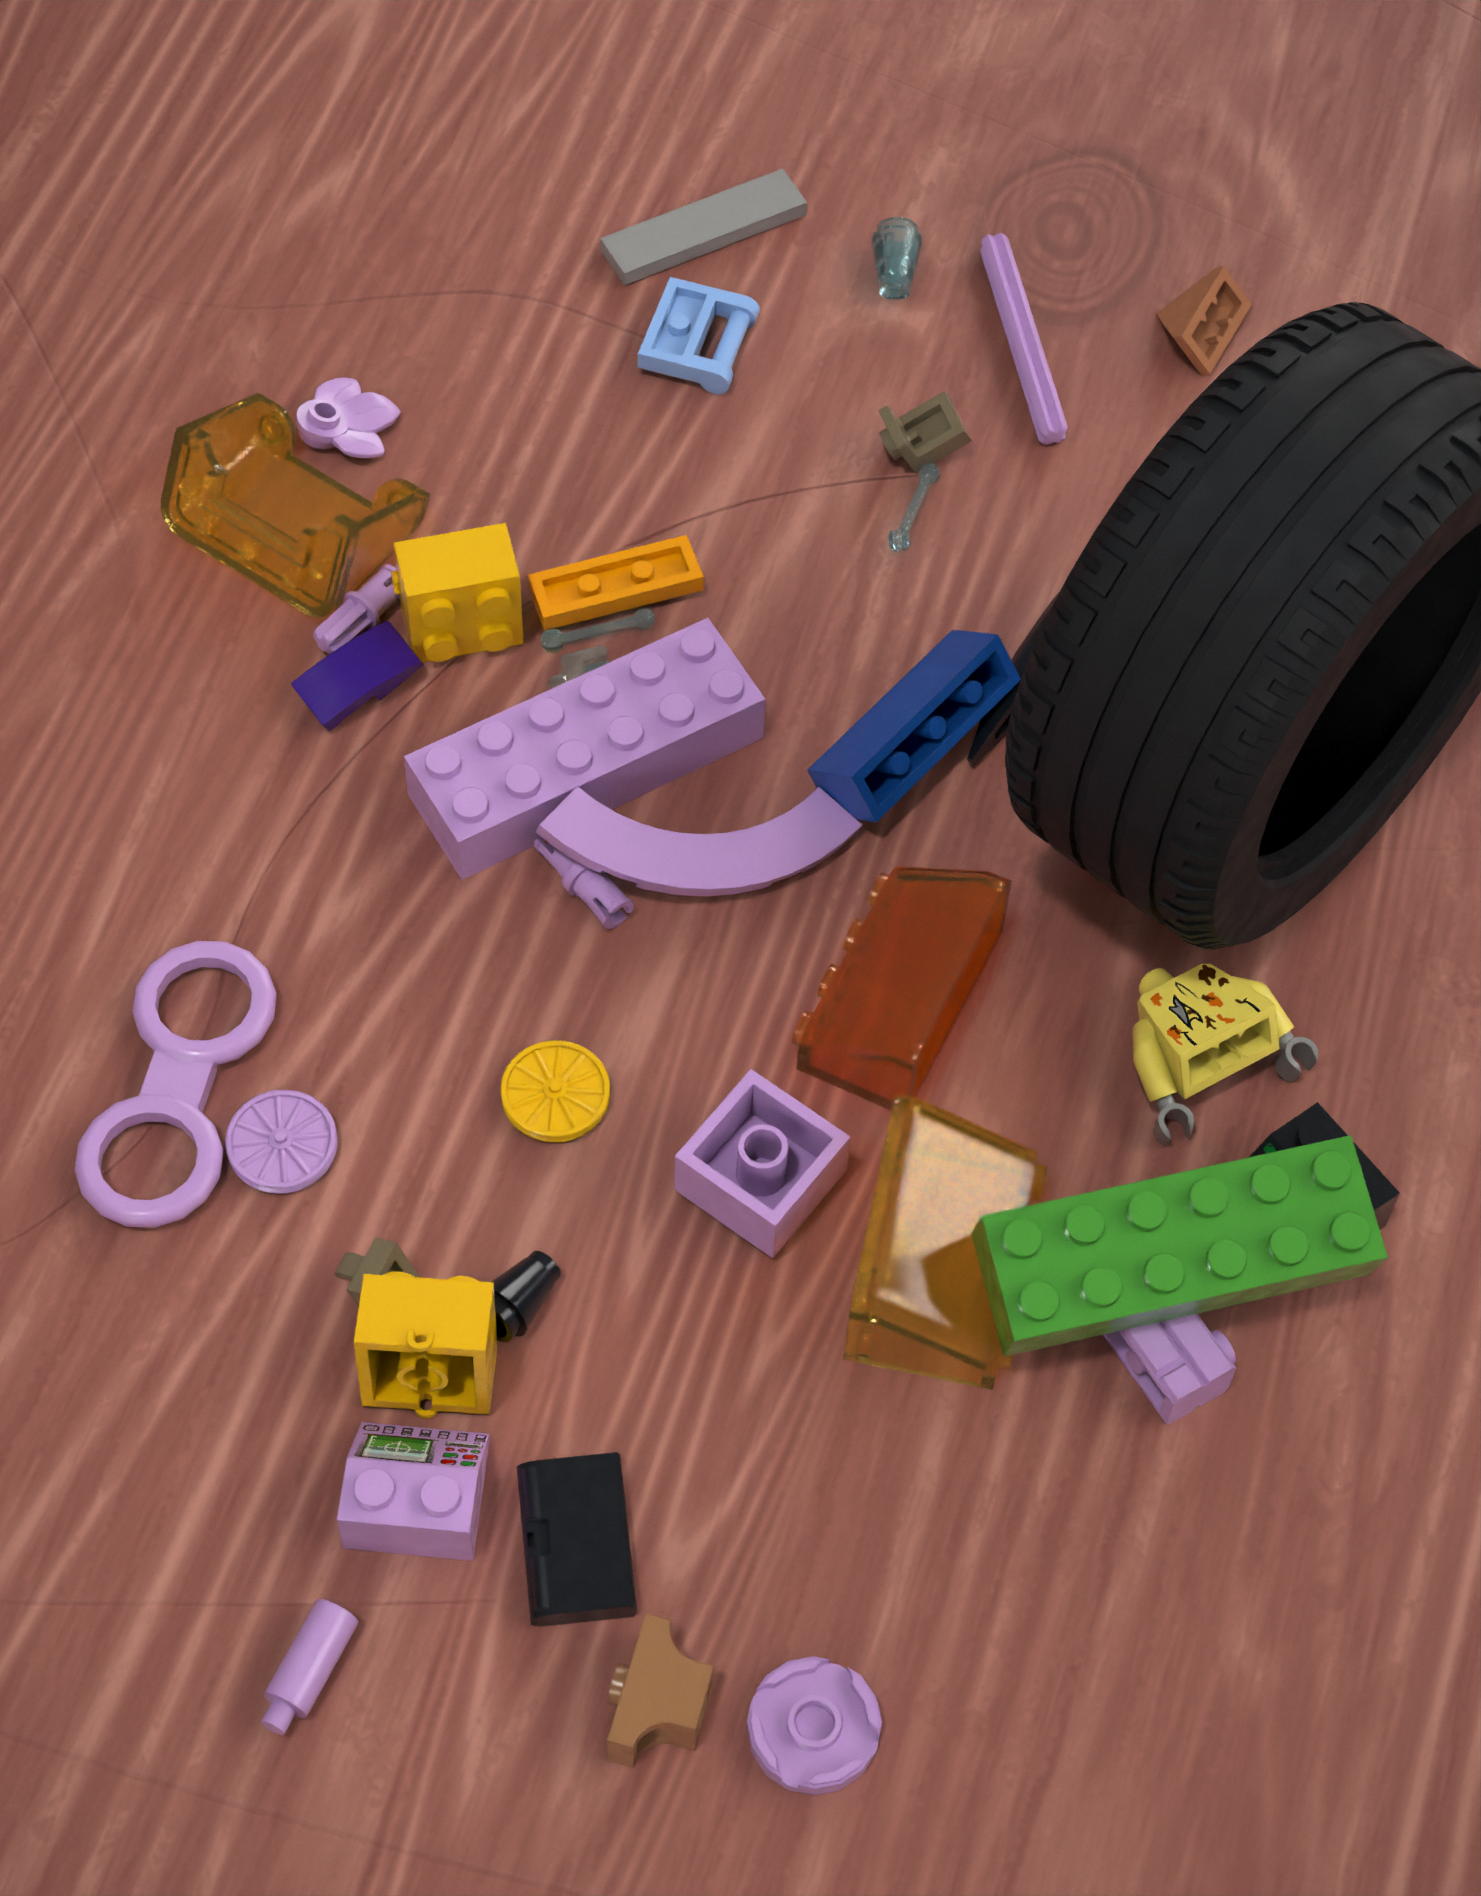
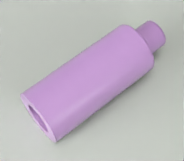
[260,1599,359,1735]

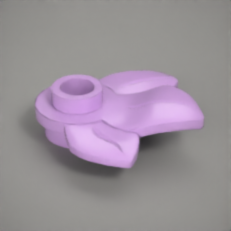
[295,377,400,458]

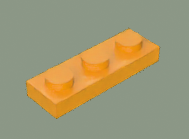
[527,534,704,631]

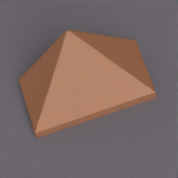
[1156,265,1252,377]

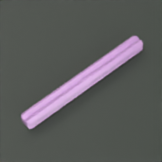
[980,233,1068,445]

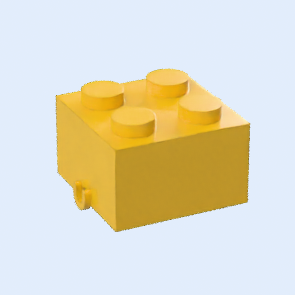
[391,523,524,662]
[354,1271,497,1419]

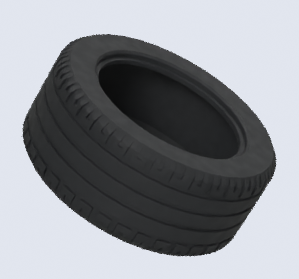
[1005,302,1481,949]

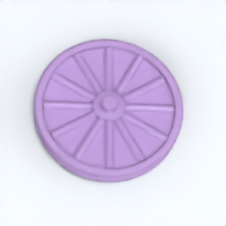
[225,1090,338,1194]

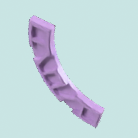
[536,786,862,896]

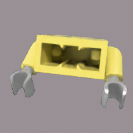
[1132,964,1318,1146]

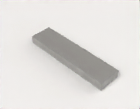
[600,168,807,286]

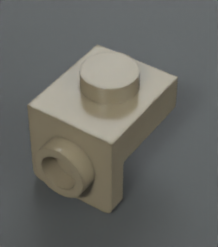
[878,391,972,473]

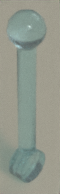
[888,463,940,552]
[541,608,655,654]

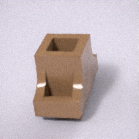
[607,1613,714,1768]

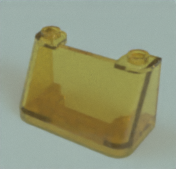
[161,392,430,618]
[843,1093,1047,1390]

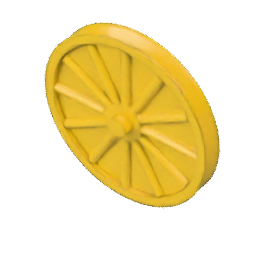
[500,1040,610,1142]

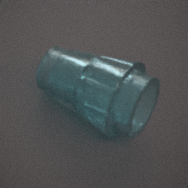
[871,217,923,300]

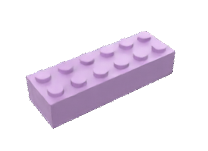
[404,618,766,880]

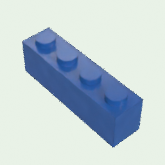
[807,630,1021,823]

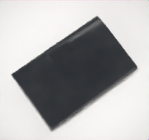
[517,1452,637,1626]

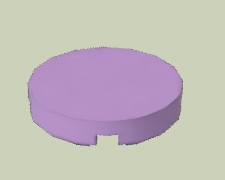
[746,1656,882,1795]

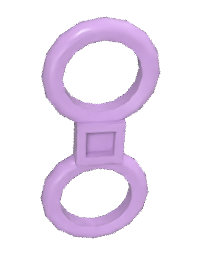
[74,941,277,1228]

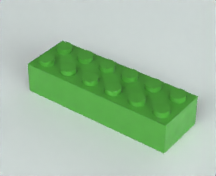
[971,1135,1388,1357]

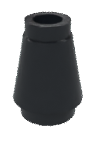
[491,1251,561,1342]

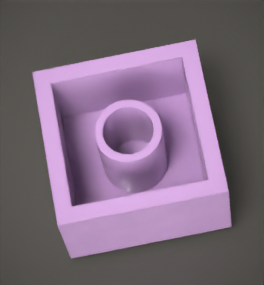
[674,1069,851,1259]

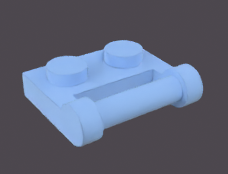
[638,277,760,395]

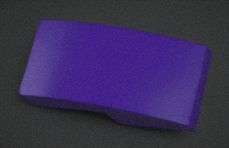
[291,621,424,731]

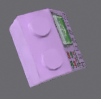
[337,1422,490,1561]

